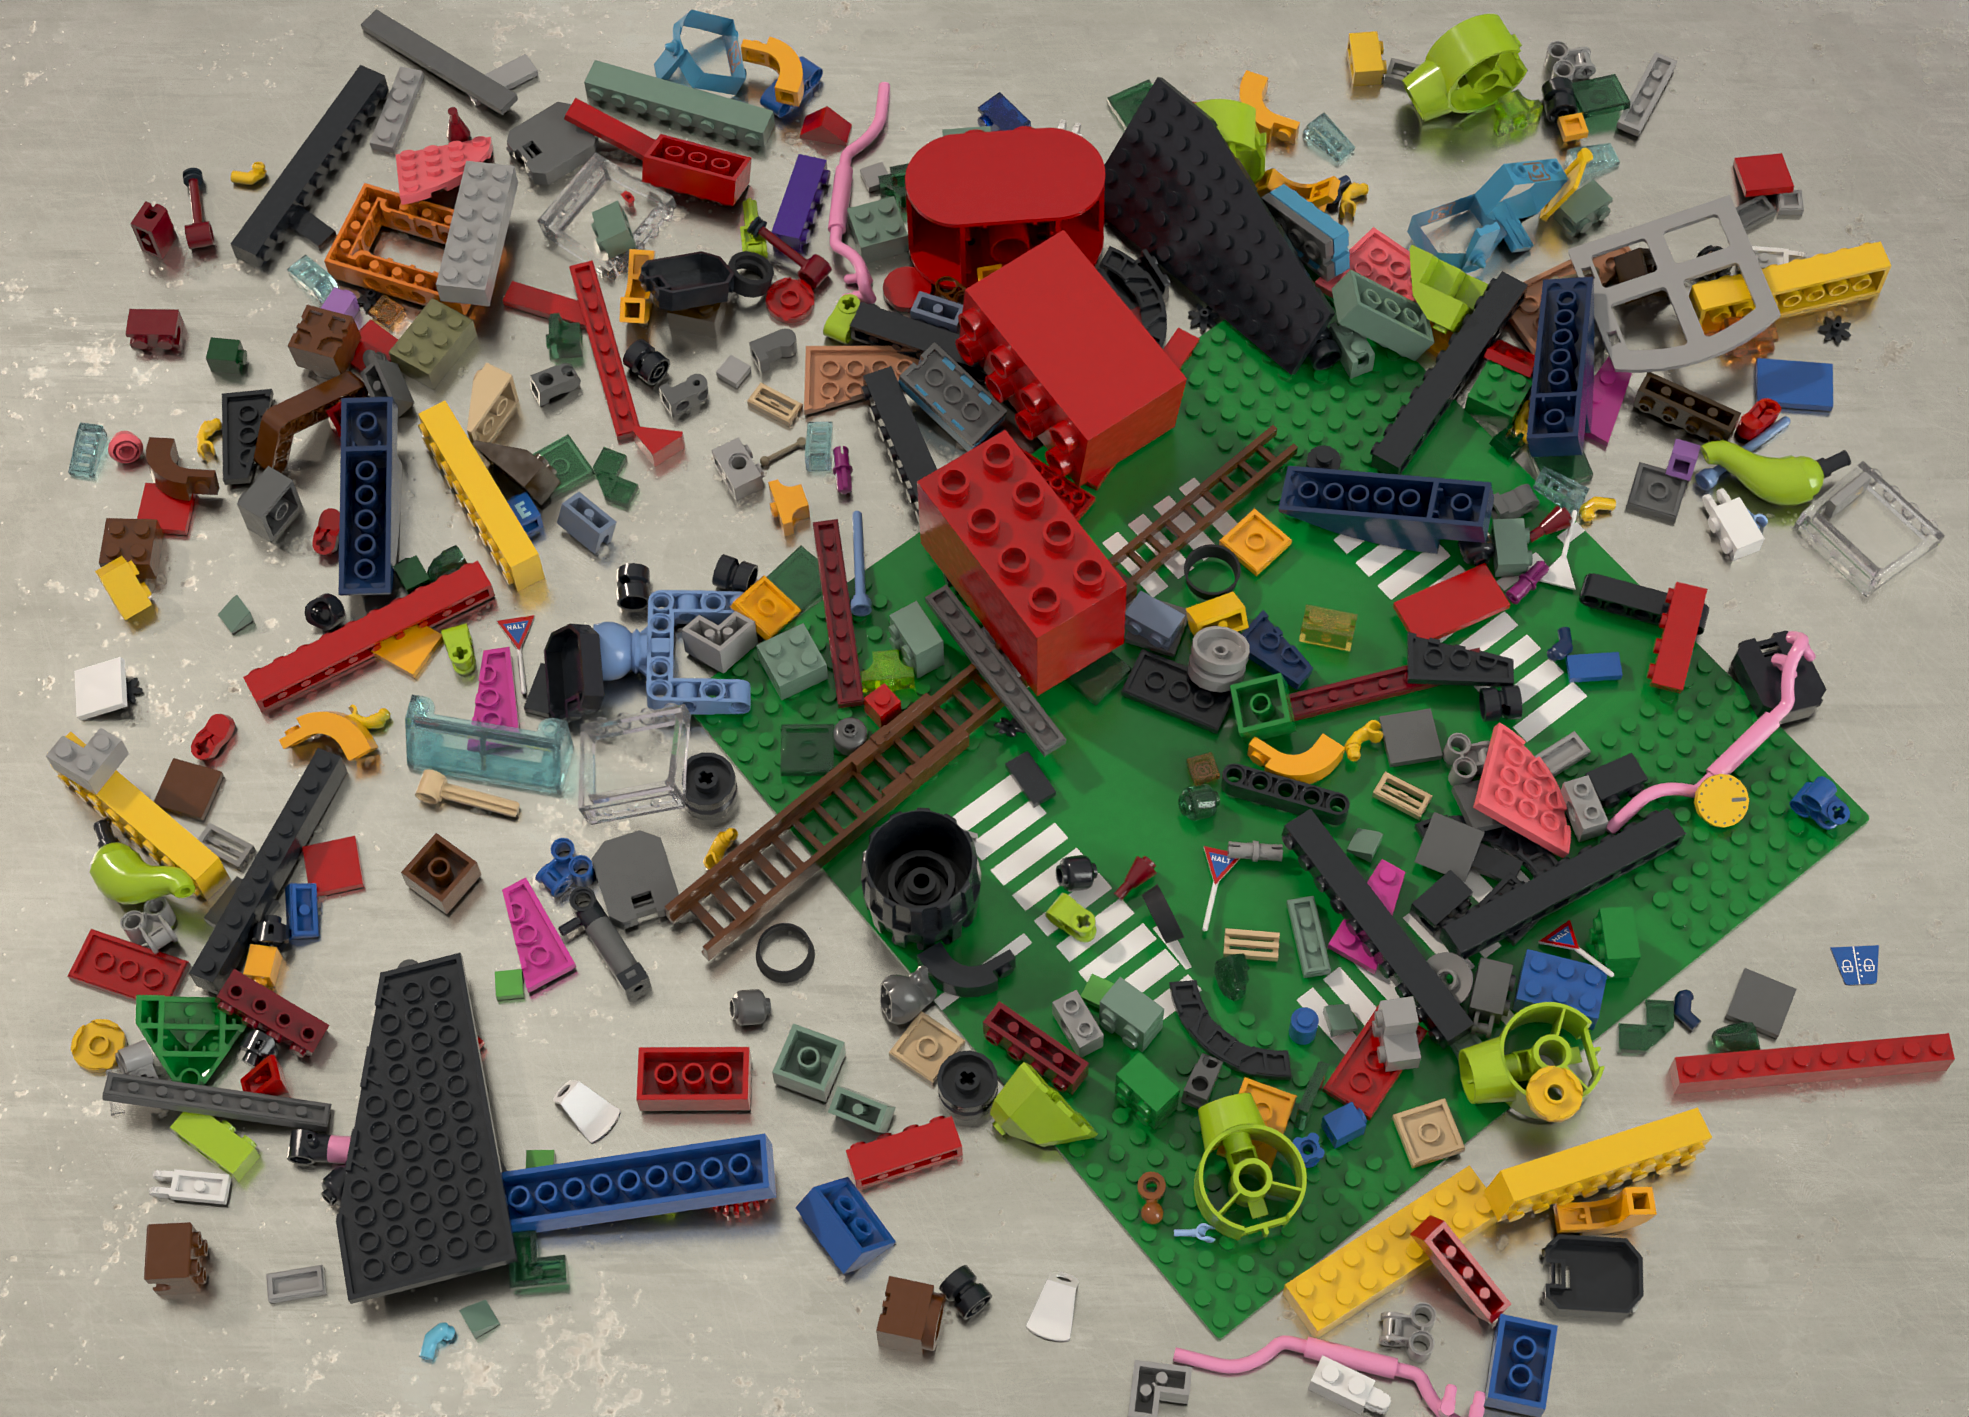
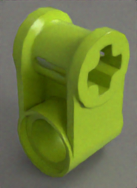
[823,294,860,344]
[441,623,476,676]
[1045,893,1097,943]

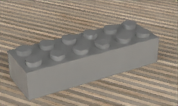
[436,161,518,306]

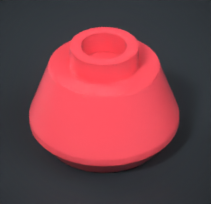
[108,431,144,464]

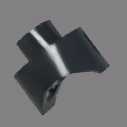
[1306,445,1341,470]
[304,593,345,630]
[252,915,290,953]
[239,1029,278,1068]

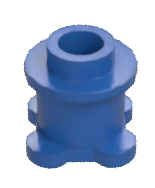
[1293,1133,1324,1168]

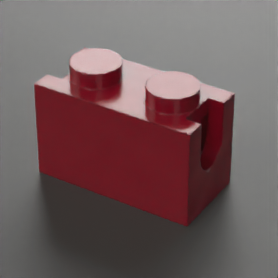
[130,201,178,259]
[125,309,184,349]

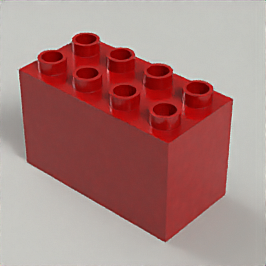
[955,230,1187,487]
[917,430,1127,696]

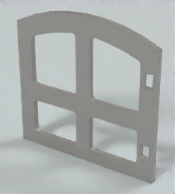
[1568,195,1781,373]

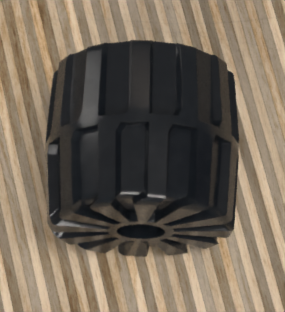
[861,808,981,951]

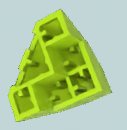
[1409,245,1488,334]
[990,1062,1098,1147]

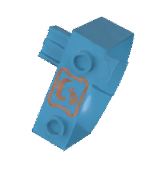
[654,9,747,95]
[1474,158,1568,253]
[1407,194,1508,273]

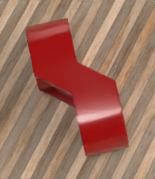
[1736,398,1781,440]
[312,508,340,556]
[191,714,235,760]

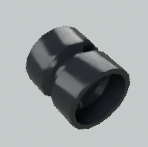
[1541,77,1578,123]
[1307,327,1342,371]
[623,339,670,385]
[712,554,758,592]
[616,563,650,611]
[1479,685,1523,722]
[939,1265,992,1320]

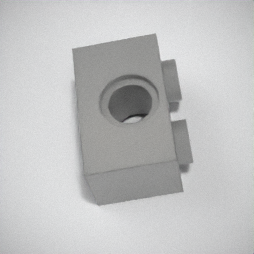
[711,437,765,501]
[1561,775,1609,842]
[1052,990,1104,1058]

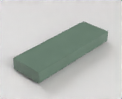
[1287,896,1331,978]

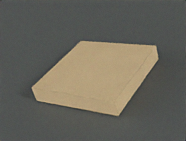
[889,1011,965,1086]
[1392,1098,1465,1168]

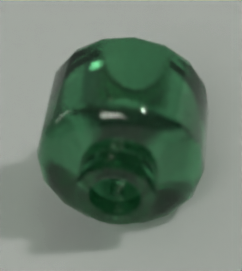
[1178,784,1220,821]

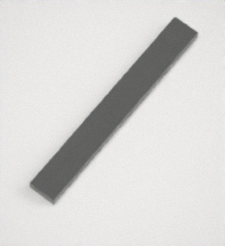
[360,9,518,115]
[925,584,1066,757]
[102,1072,332,1132]

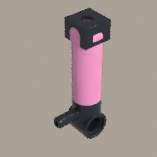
[287,1129,351,1165]

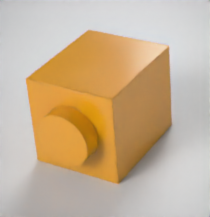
[243,944,282,987]

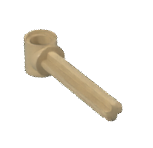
[415,769,520,817]

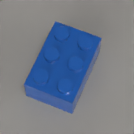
[1512,949,1607,1030]
[1484,1314,1558,1417]

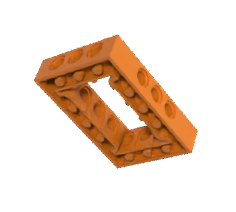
[324,183,471,316]

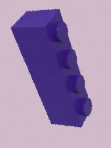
[771,154,831,252]

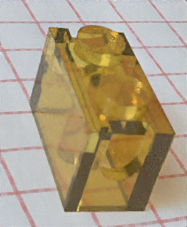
[1299,604,1358,651]

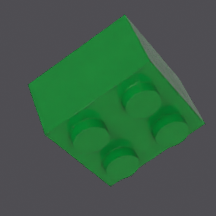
[1464,360,1533,430]
[1230,673,1297,744]
[1589,906,1641,979]
[1115,1052,1180,1130]

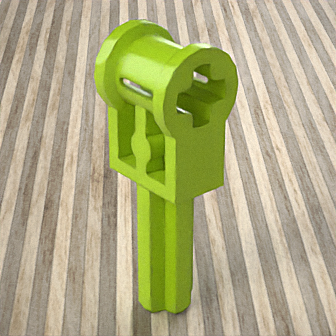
[740,198,768,259]

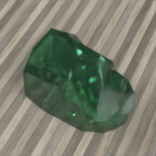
[427,545,467,583]
[1214,953,1250,1001]
[1711,1022,1760,1052]

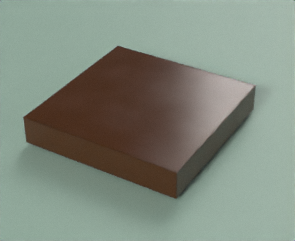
[154,758,224,822]

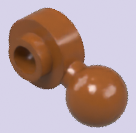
[1138,1172,1166,1225]

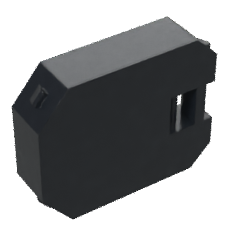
[639,251,734,311]
[544,623,604,723]
[1731,630,1827,724]
[1542,1234,1644,1320]

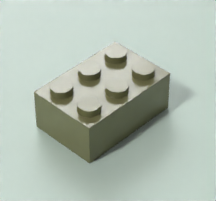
[389,298,477,390]

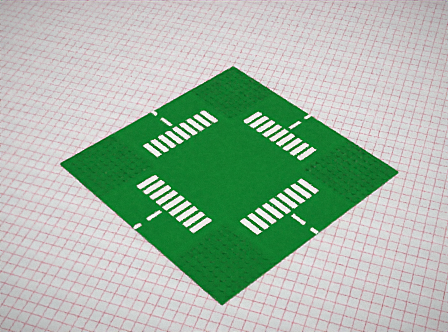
[692,265,1869,1339]

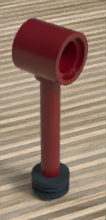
[183,168,215,249]
[747,216,832,289]

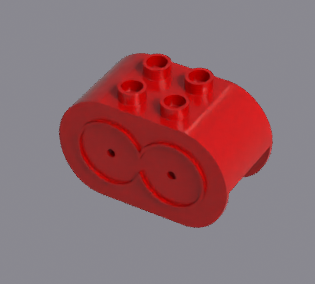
[905,126,1105,290]

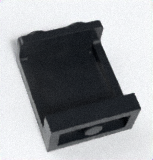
[1097,248,1171,310]

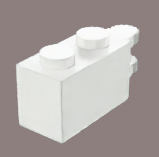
[1702,488,1765,561]
[1308,1355,1391,1415]

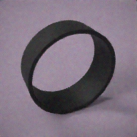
[1184,544,1241,600]
[1142,884,1184,944]
[756,923,815,983]

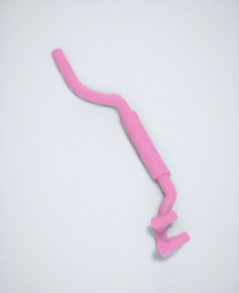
[828,82,890,304]
[1606,631,1816,835]
[1173,1335,1486,1417]

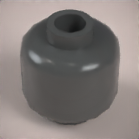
[833,717,868,756]
[729,989,771,1026]

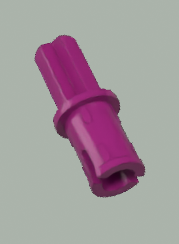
[833,446,853,495]
[1506,561,1549,604]

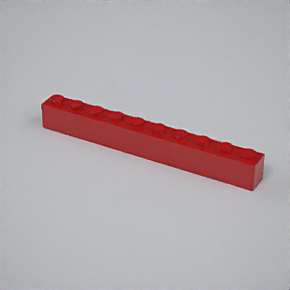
[243,560,495,713]
[1669,1033,1955,1094]

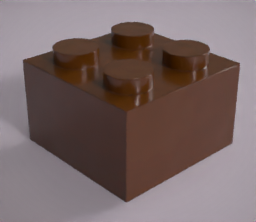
[99,518,164,579]
[401,833,482,914]

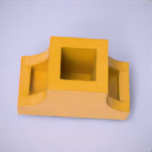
[768,479,810,536]

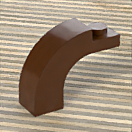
[146,437,220,501]

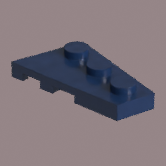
[1241,610,1313,690]

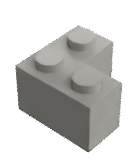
[681,611,758,673]
[46,727,129,795]
[1372,996,1421,1072]
[1128,1360,1192,1417]

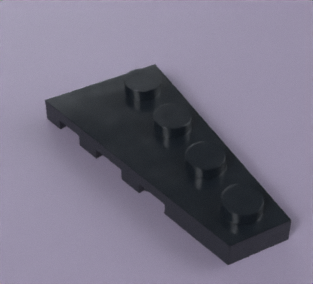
[222,389,274,485]
[1407,632,1514,687]

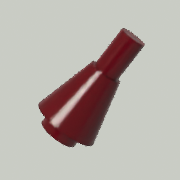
[446,107,470,142]
[1530,505,1572,543]
[1114,856,1157,901]

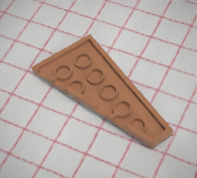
[1509,246,1631,355]
[804,346,919,416]

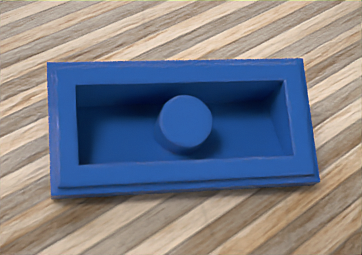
[285,883,319,940]

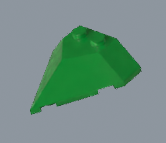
[135,995,247,1086]

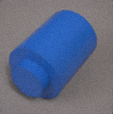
[1289,1007,1319,1045]

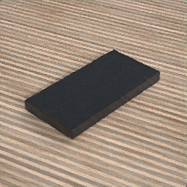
[1121,649,1233,734]

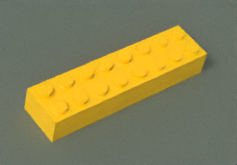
[1689,241,1891,334]
[418,401,545,592]
[47,731,230,901]
[1484,1107,1712,1222]
[1283,1165,1498,1339]

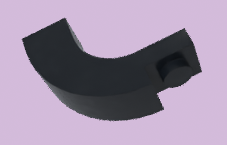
[917,942,1016,997]

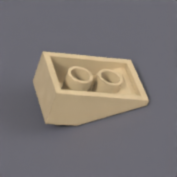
[467,363,519,457]

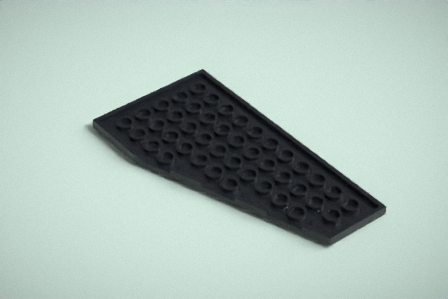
[1104,77,1335,375]

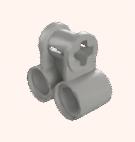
[1544,41,1596,82]
[1442,733,1490,786]
[120,896,178,954]
[115,1040,159,1079]
[1379,1302,1436,1363]

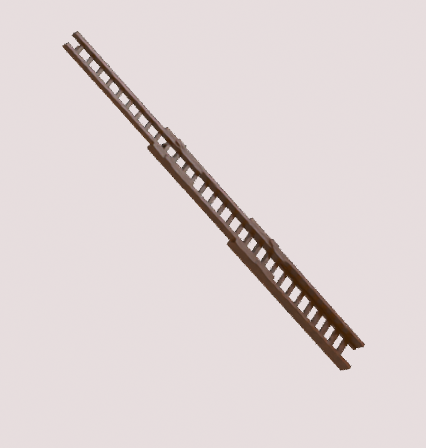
[664,425,1298,961]

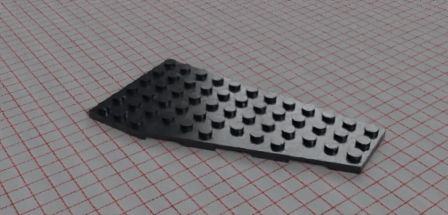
[336,953,518,1304]

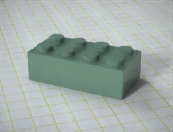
[1332,270,1435,361]

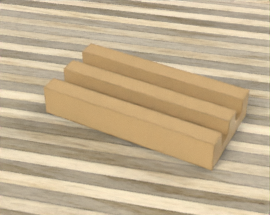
[747,382,803,427]
[1372,772,1432,821]
[1223,928,1280,962]

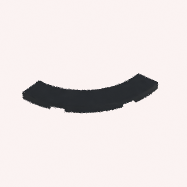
[1099,246,1167,349]
[1414,815,1558,877]
[1169,980,1292,1080]

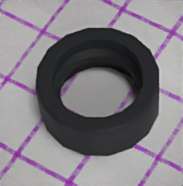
[728,251,774,298]

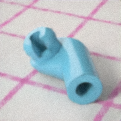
[419,1322,455,1361]

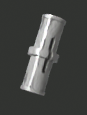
[1227,841,1283,862]

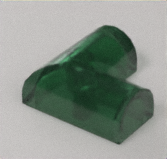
[509,1230,569,1290]

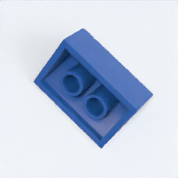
[795,1177,896,1274]

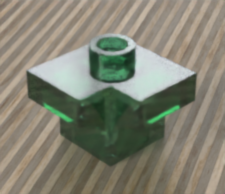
[878,163,909,211]
[546,313,583,358]

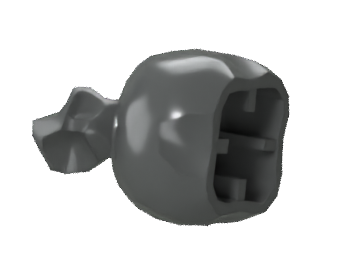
[880,965,937,1024]

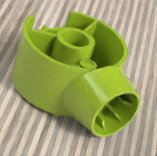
[1401,14,1528,122]
[1194,99,1267,184]
[1459,1002,1605,1119]
[1194,1093,1307,1240]

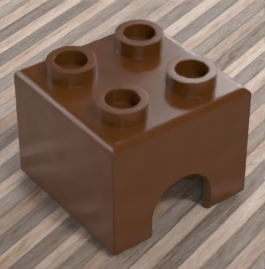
[144,1222,208,1295]

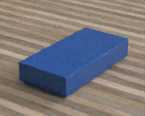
[1565,652,1623,683]

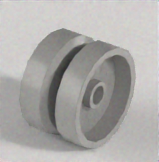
[1187,626,1250,692]

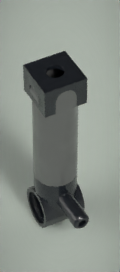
[558,887,651,1000]

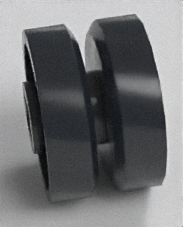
[677,752,738,820]
[937,1050,998,1121]

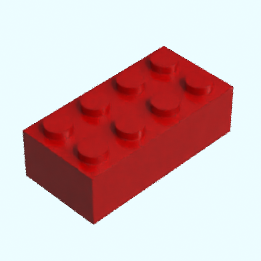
[642,134,752,206]
[636,1047,752,1111]

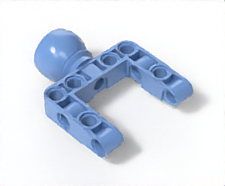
[593,590,751,715]

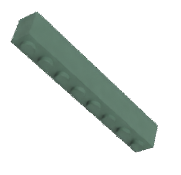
[584,60,775,148]

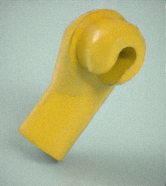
[231,162,267,185]
[1579,496,1616,522]

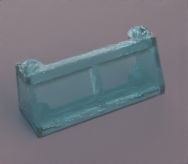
[405,694,574,795]

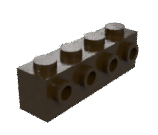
[1633,372,1741,442]

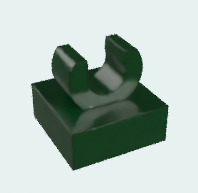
[1489,424,1525,459]

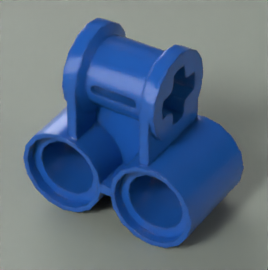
[1789,776,1850,830]
[535,838,596,898]

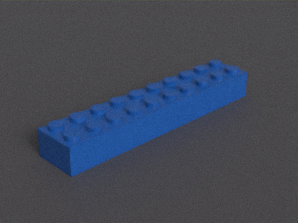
[502,1133,776,1236]

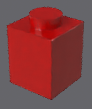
[864,683,902,728]

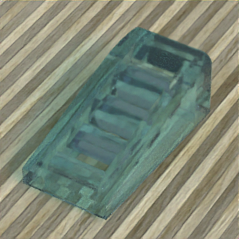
[1303,112,1356,163]
[1565,143,1620,176]
[287,254,339,303]
[68,422,108,478]
[805,422,833,471]
[1533,466,1589,514]

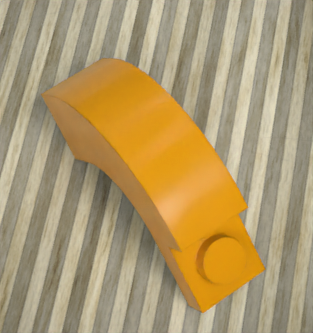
[741,36,804,107]
[1238,70,1300,144]
[1255,168,1341,212]
[619,249,655,324]
[279,711,379,761]
[1247,733,1345,784]
[1553,1187,1657,1236]

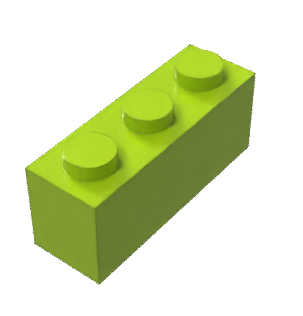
[170,1112,260,1183]

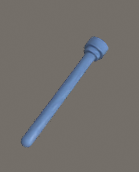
[1695,416,1791,491]
[851,511,872,616]

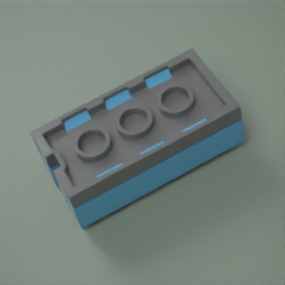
[1261,184,1350,282]
[898,342,1007,452]

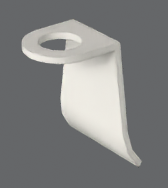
[553,1080,621,1144]
[1026,1272,1079,1342]

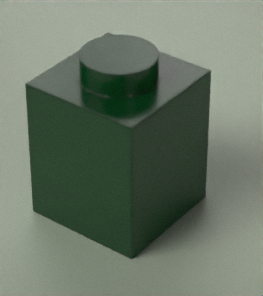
[206,337,247,374]
[393,555,431,595]

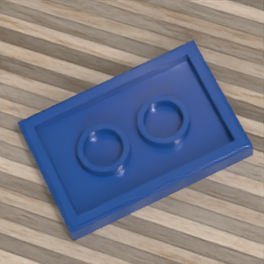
[1756,358,1833,411]

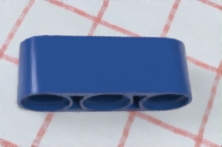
[760,56,823,118]

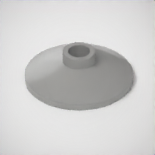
[1427,952,1473,1004]

